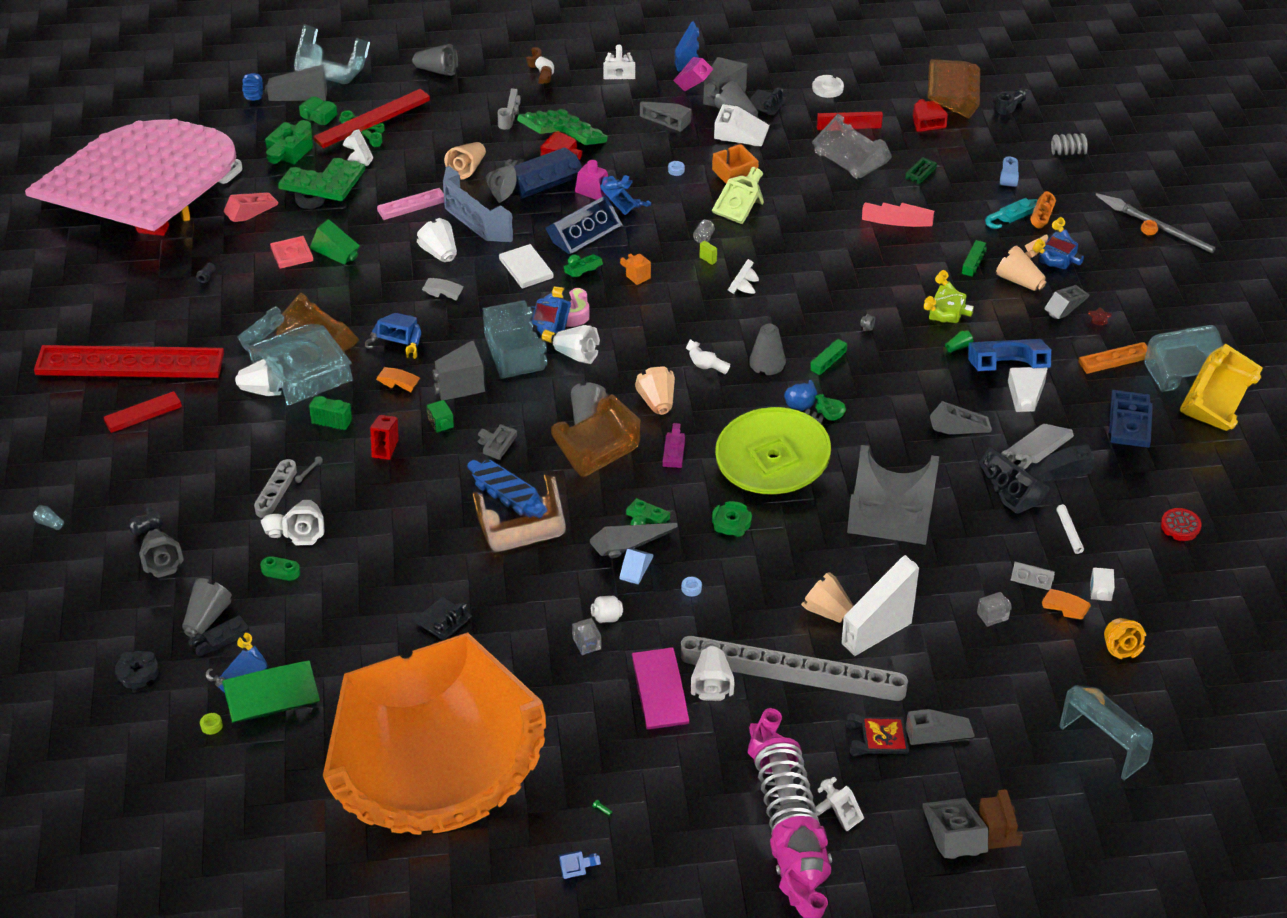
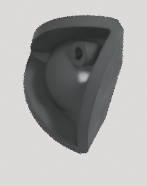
[486,165,516,203]

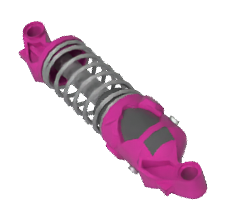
[748,708,832,918]

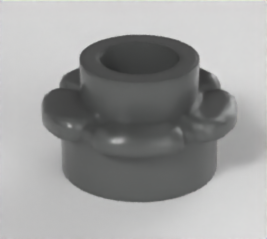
[861,314,875,331]

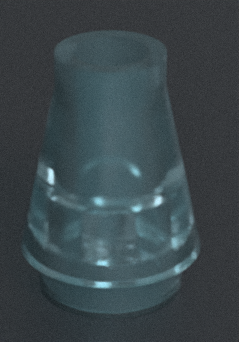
[33,505,64,530]

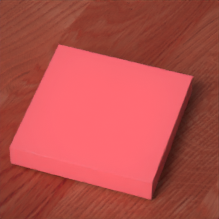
[270,236,313,269]

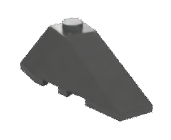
[590,523,678,558]

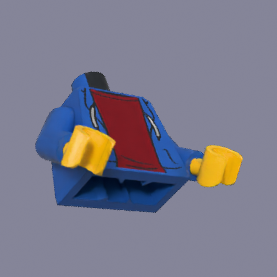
[1033,217,1084,269]
[528,286,571,343]

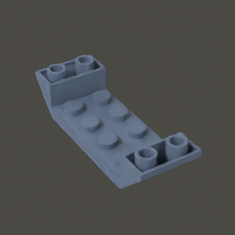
[443,166,513,242]

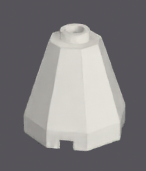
[417,218,457,262]
[553,325,600,364]
[236,358,284,396]
[282,500,324,545]
[691,646,734,701]

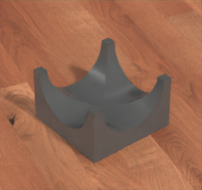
[847,445,939,545]

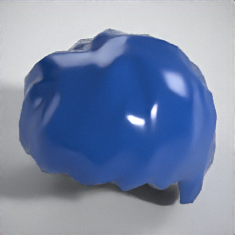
[784,380,817,411]

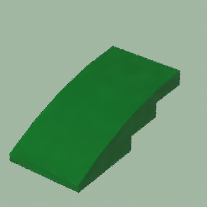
[222,661,320,722]

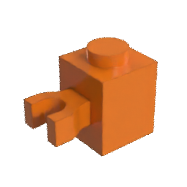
[620,253,651,285]

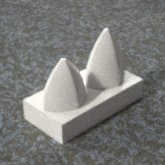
[343,129,373,166]
[728,259,759,294]

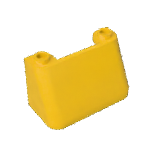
[1180,344,1263,431]

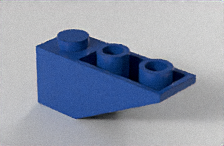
[675,21,699,72]

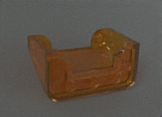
[272,292,359,365]
[551,394,640,477]

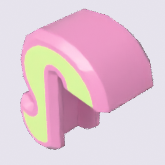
[566,288,589,327]

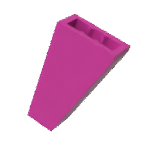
[673,57,713,91]

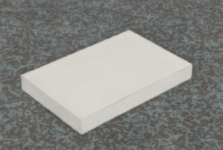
[499,244,553,288]

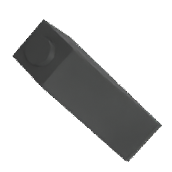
[640,102,691,132]
[1044,285,1089,319]
[930,401,992,434]

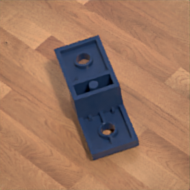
[1109,390,1153,448]

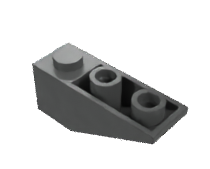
[906,709,974,745]

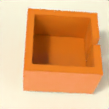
[712,144,759,184]

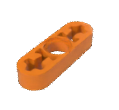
[1031,191,1056,228]

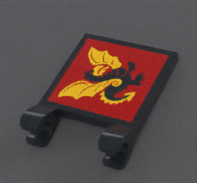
[845,713,909,756]

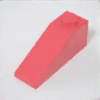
[223,192,279,222]

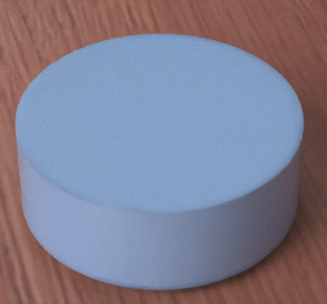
[668,161,685,176]
[681,577,702,596]

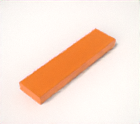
[1078,342,1153,374]

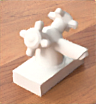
[604,44,635,79]
[815,777,864,831]

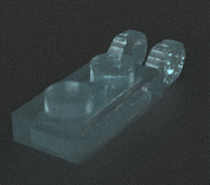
[238,307,285,351]

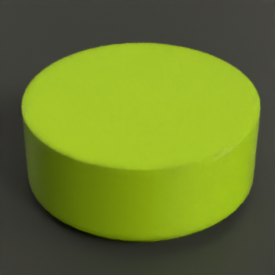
[200,713,223,734]

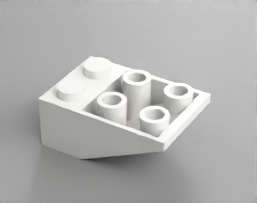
[714,104,769,146]

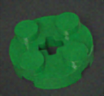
[712,501,752,537]

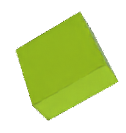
[700,241,717,265]

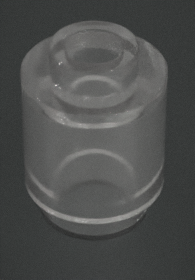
[693,220,714,243]

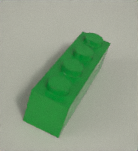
[962,240,987,276]
[810,339,847,375]

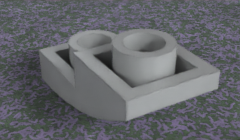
[422,278,464,300]

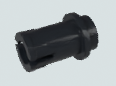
[197,263,216,283]

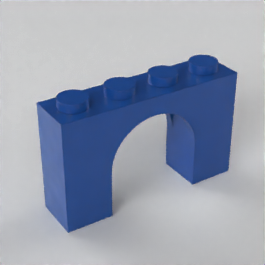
[969,339,1051,371]

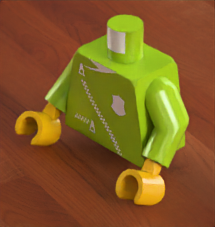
[924,270,974,323]

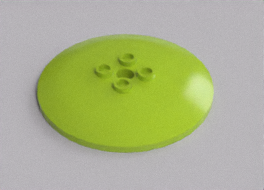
[716,407,831,494]

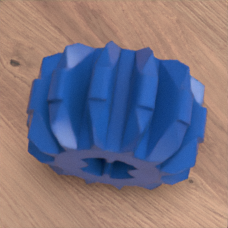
[242,73,264,100]

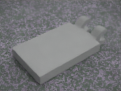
[1001,424,1074,469]

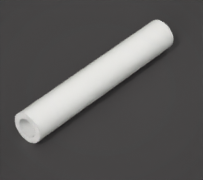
[1056,505,1084,554]

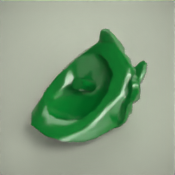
[815,393,846,421]

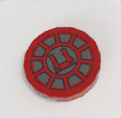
[1161,508,1202,541]

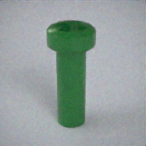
[593,800,612,816]

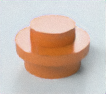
[1141,220,1158,235]

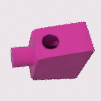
[575,160,608,200]

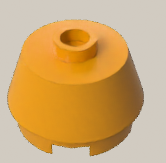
[1104,618,1146,659]

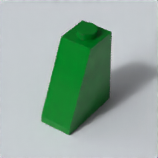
[310,219,360,265]

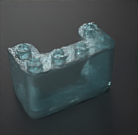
[483,300,547,378]

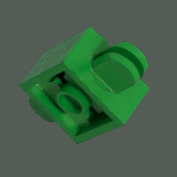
[265,120,313,164]

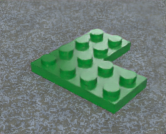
[517,109,608,145]
[279,158,365,201]

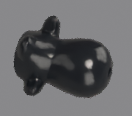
[128,507,163,536]

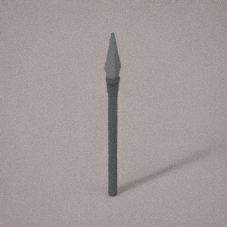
[1096,193,1215,253]

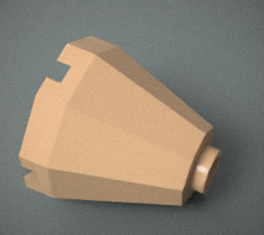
[635,366,675,415]
[801,572,854,623]

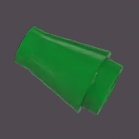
[945,330,974,353]

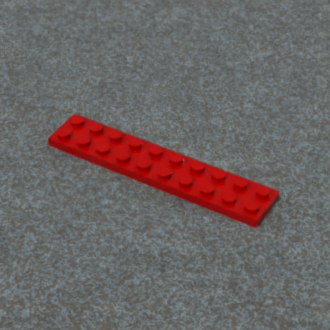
[34,345,224,378]

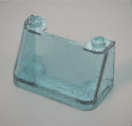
[1144,325,1223,392]

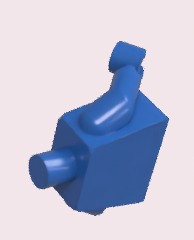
[600,175,652,215]

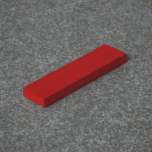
[817,112,883,130]
[104,391,182,433]

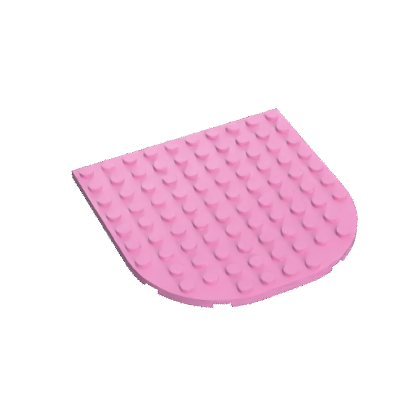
[25,119,236,231]

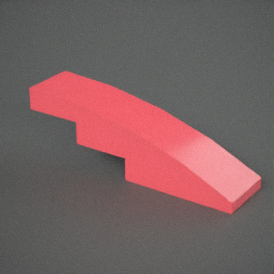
[862,202,934,227]

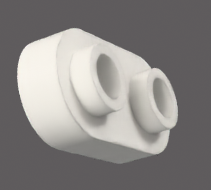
[218,159,242,184]

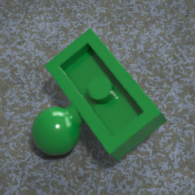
[564,254,603,277]
[626,498,670,525]

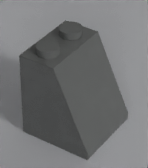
[703,57,747,107]
[433,341,485,400]

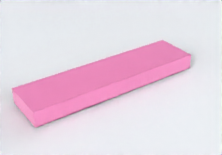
[377,188,444,220]

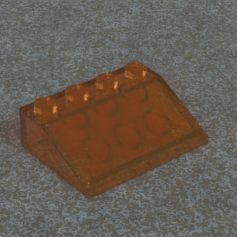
[928,59,980,118]

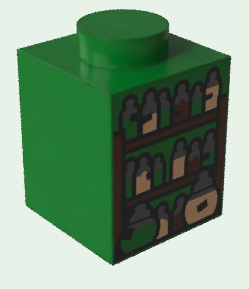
[427,400,454,433]

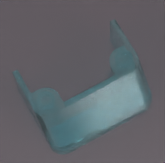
[294,24,370,84]
[1059,685,1153,780]

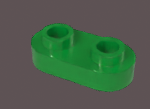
[260,557,300,581]

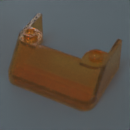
[473,475,566,551]

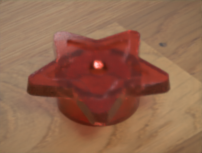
[1088,308,1112,325]

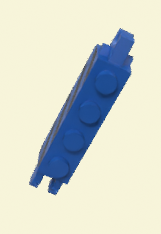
[467,459,547,518]

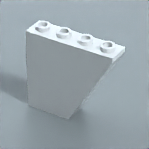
[842,555,919,656]

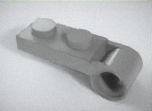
[497,89,521,129]

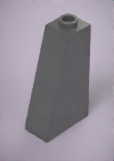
[265,65,327,101]

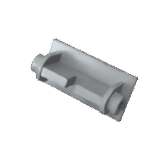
[1011,562,1055,590]

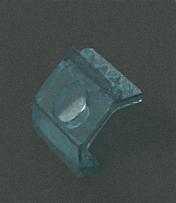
[248,323,353,405]

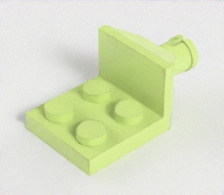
[712,167,764,224]

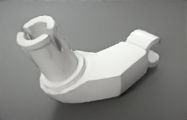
[686,339,730,374]

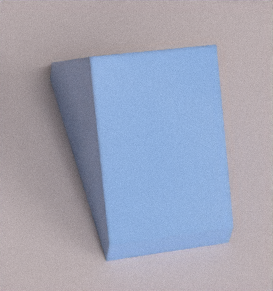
[620,549,653,584]

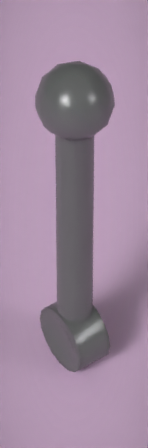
[295,457,323,483]

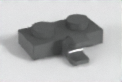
[478,424,517,460]

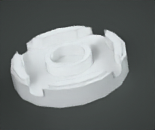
[812,75,844,98]

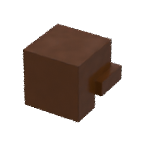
[978,789,1023,849]

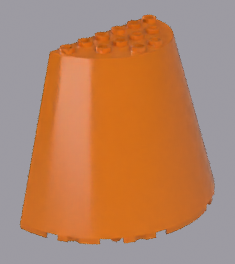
[323,633,546,835]

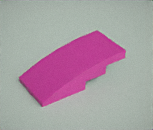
[632,648,689,730]

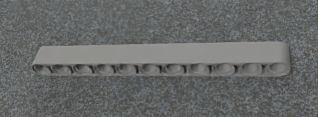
[681,636,908,701]

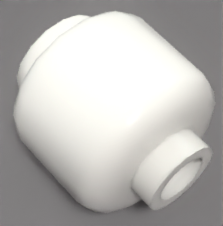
[591,596,623,623]

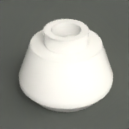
[261,514,284,538]

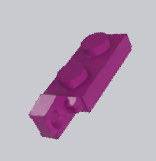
[663,423,685,468]

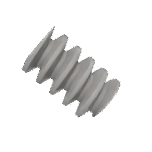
[1051,133,1088,155]

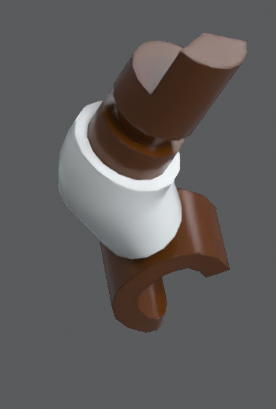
[527,47,554,84]

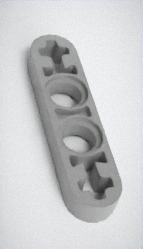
[254,459,297,518]

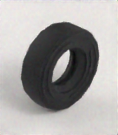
[295,192,325,209]

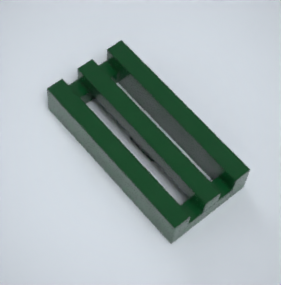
[905,157,937,184]

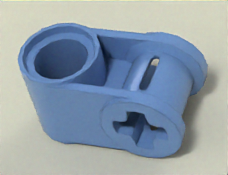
[1000,157,1019,187]

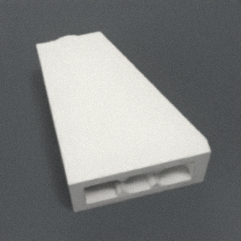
[1008,367,1047,412]

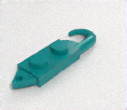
[985,198,1038,229]

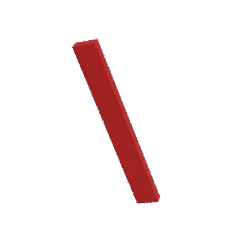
[314,89,430,148]

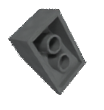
[923,798,988,859]

